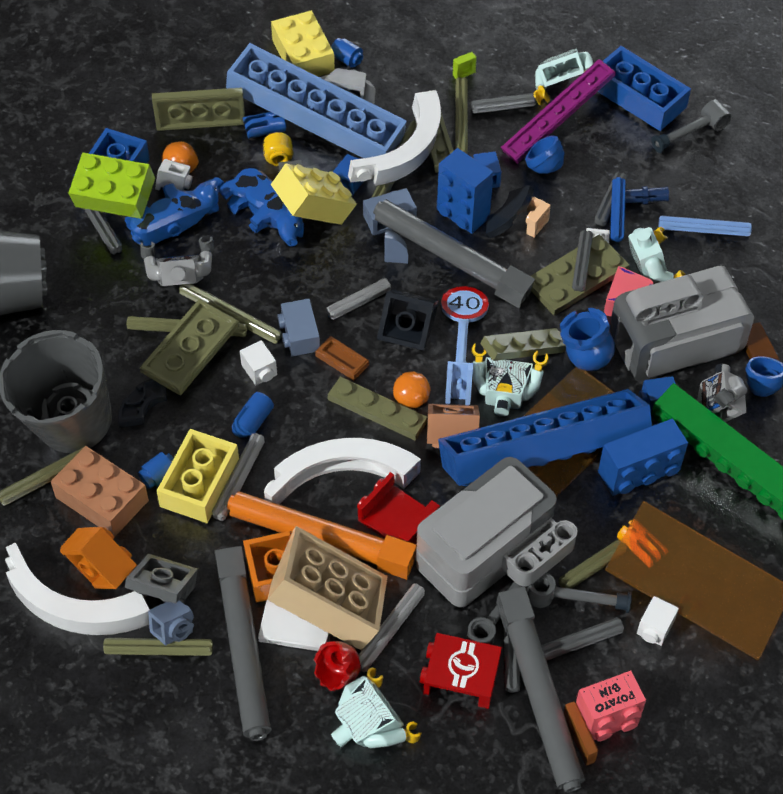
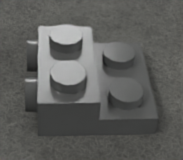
[125,554,198,604]

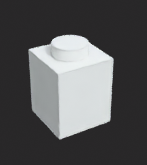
[240,340,277,385]
[637,596,679,646]

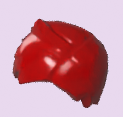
[314,641,361,691]

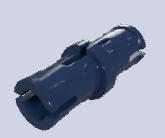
[625,186,669,204]

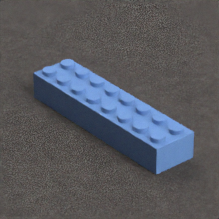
[226,43,407,158]

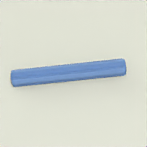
[658,216,752,237]

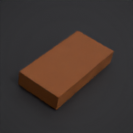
[315,336,369,381]
[563,701,599,766]

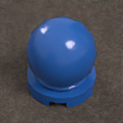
[560,308,615,371]

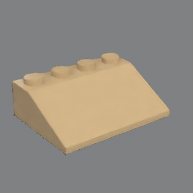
[267,526,387,651]

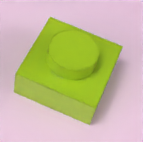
[453,52,477,79]

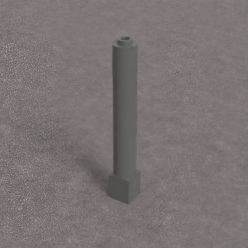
[373,199,535,308]
[215,546,272,741]
[496,586,585,793]

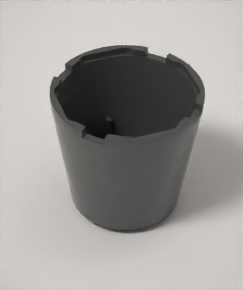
[0,230,47,315]
[0,330,112,453]

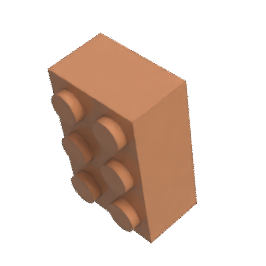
[51,446,149,537]

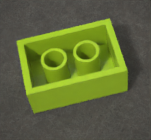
[68,152,155,219]

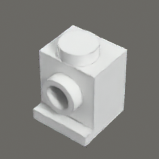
[155,159,193,191]

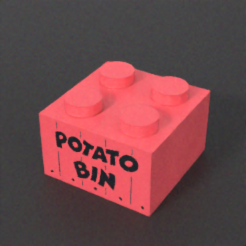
[576,671,646,742]

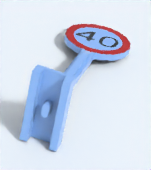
[441,286,489,405]

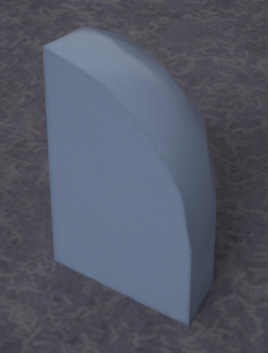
[385,229,408,264]

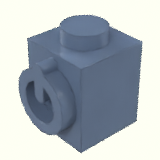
[148,600,194,646]

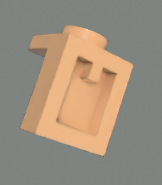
[526,196,550,238]

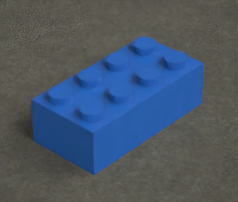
[598,46,691,131]

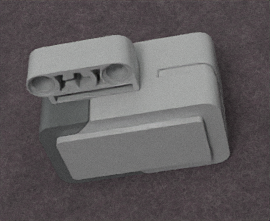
[610,266,754,381]
[416,457,578,607]

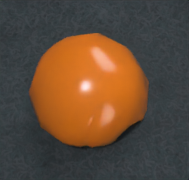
[161,141,199,173]
[393,371,431,409]

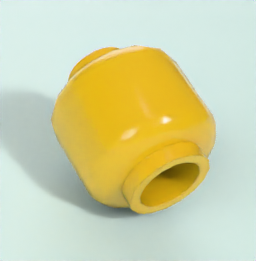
[263,132,293,166]

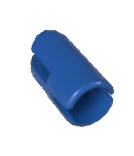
[242,112,286,139]
[232,392,274,438]

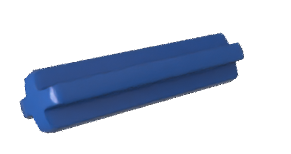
[610,177,626,242]

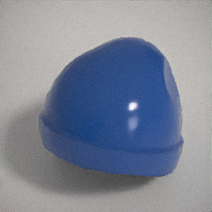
[525,136,564,174]
[745,356,783,397]

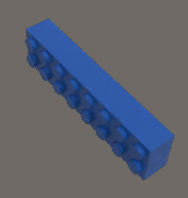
[438,389,652,486]

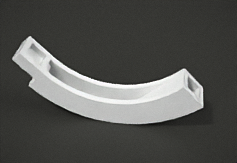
[348,90,441,186]
[264,438,421,504]
[5,543,150,635]

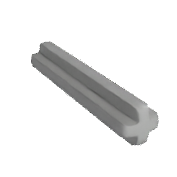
[326,278,391,319]

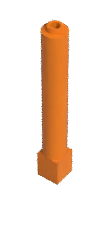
[227,491,417,580]

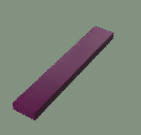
[501,59,615,164]

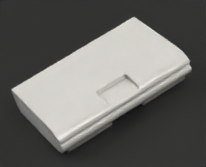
[258,600,330,651]

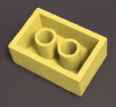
[271,10,335,77]
[271,163,357,225]
[157,429,239,523]

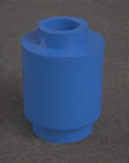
[331,38,363,68]
[138,452,174,489]

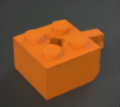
[60,527,137,589]
[243,531,292,603]

